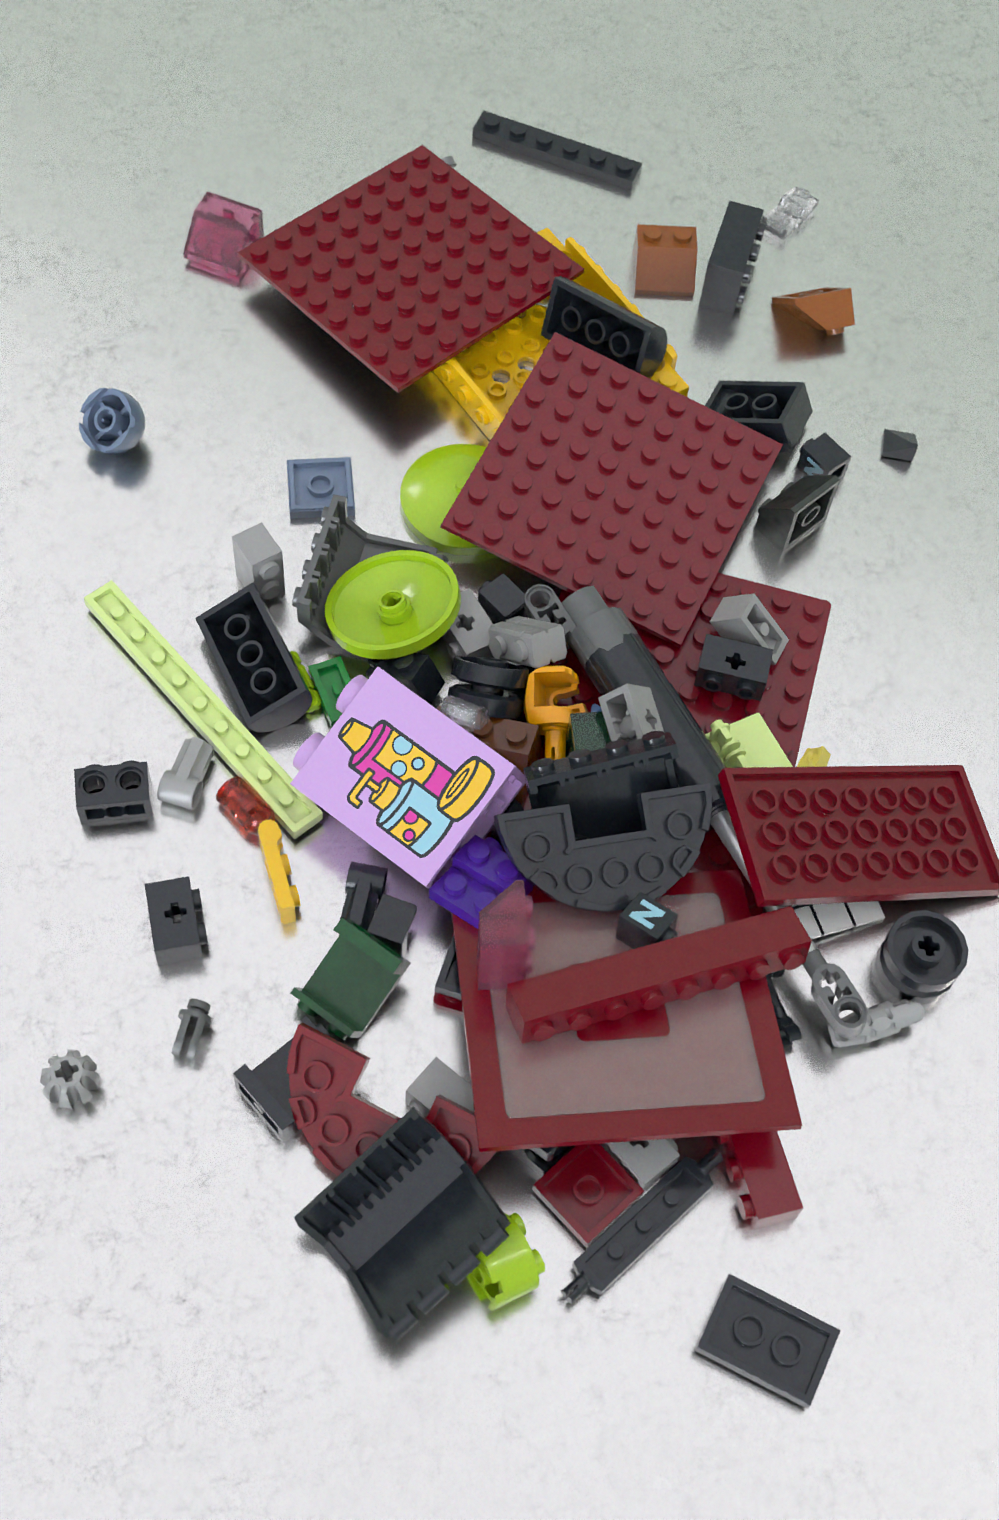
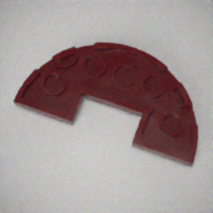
[287,1023,497,1177]

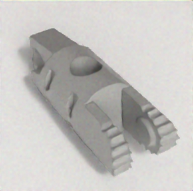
[828,999,926,1048]

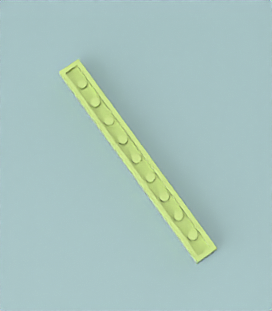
[84,580,323,839]

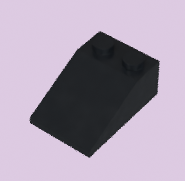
[705,380,813,453]

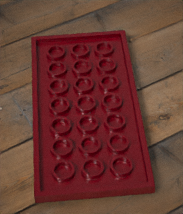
[718,765,999,907]

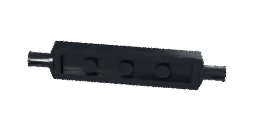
[561,1148,724,1304]

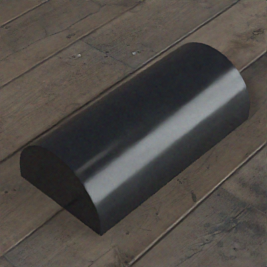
[541,276,668,379]
[195,582,312,732]

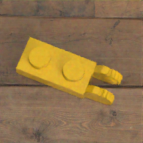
[258,819,301,924]

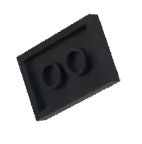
[695,1274,841,1409]

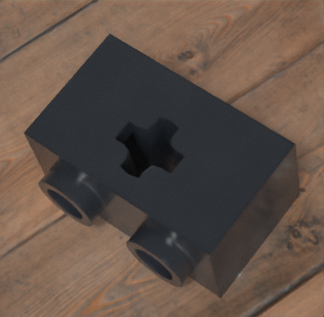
[694,634,773,701]
[145,876,208,966]

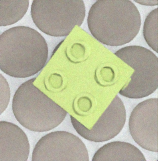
[705,713,793,768]

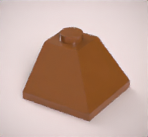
[772,287,855,335]

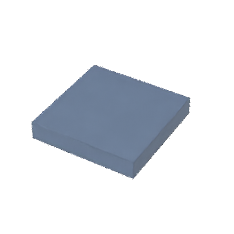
[287,457,355,519]

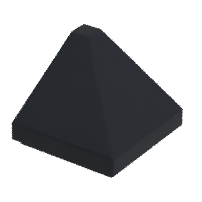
[882,429,918,461]

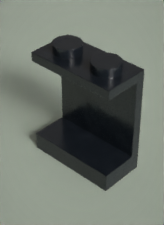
[233,1016,331,1142]

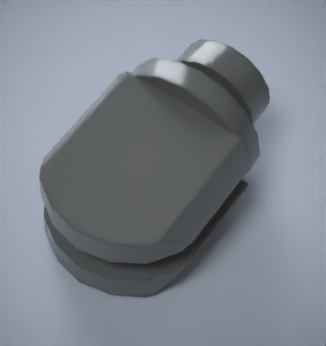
[171,999,212,1060]

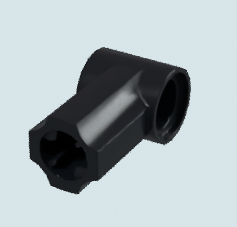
[340,861,388,931]

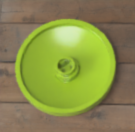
[400,444,488,556]
[325,550,461,659]

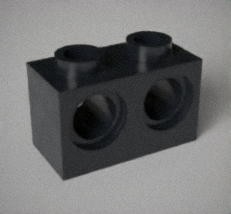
[74,760,154,824]

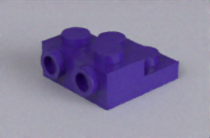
[429,834,533,935]

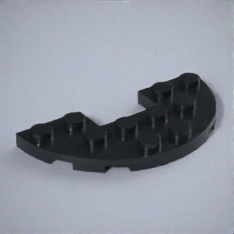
[494,783,712,912]

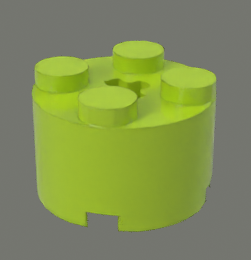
[467,1212,545,1311]

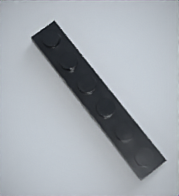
[472,110,642,190]

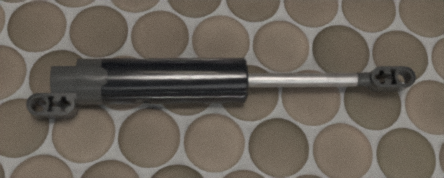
[525,584,868,1038]

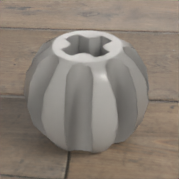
[40,1049,100,1109]

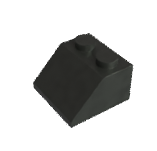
[755,475,840,552]

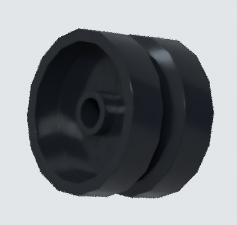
[446,656,529,719]
[875,910,969,1005]

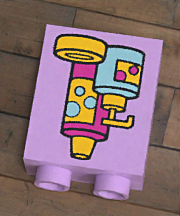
[290,667,526,888]

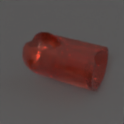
[216,776,275,835]

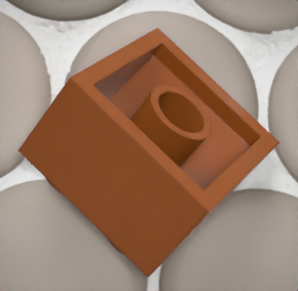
[633,224,698,297]

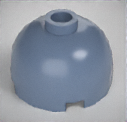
[79,388,145,454]

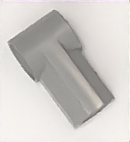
[157,737,214,810]

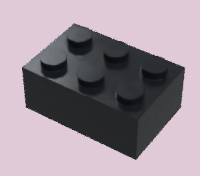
[699,200,766,315]

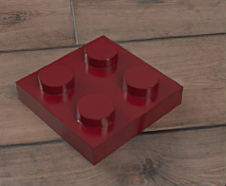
[532,1144,644,1248]

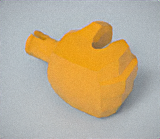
[524,666,589,760]

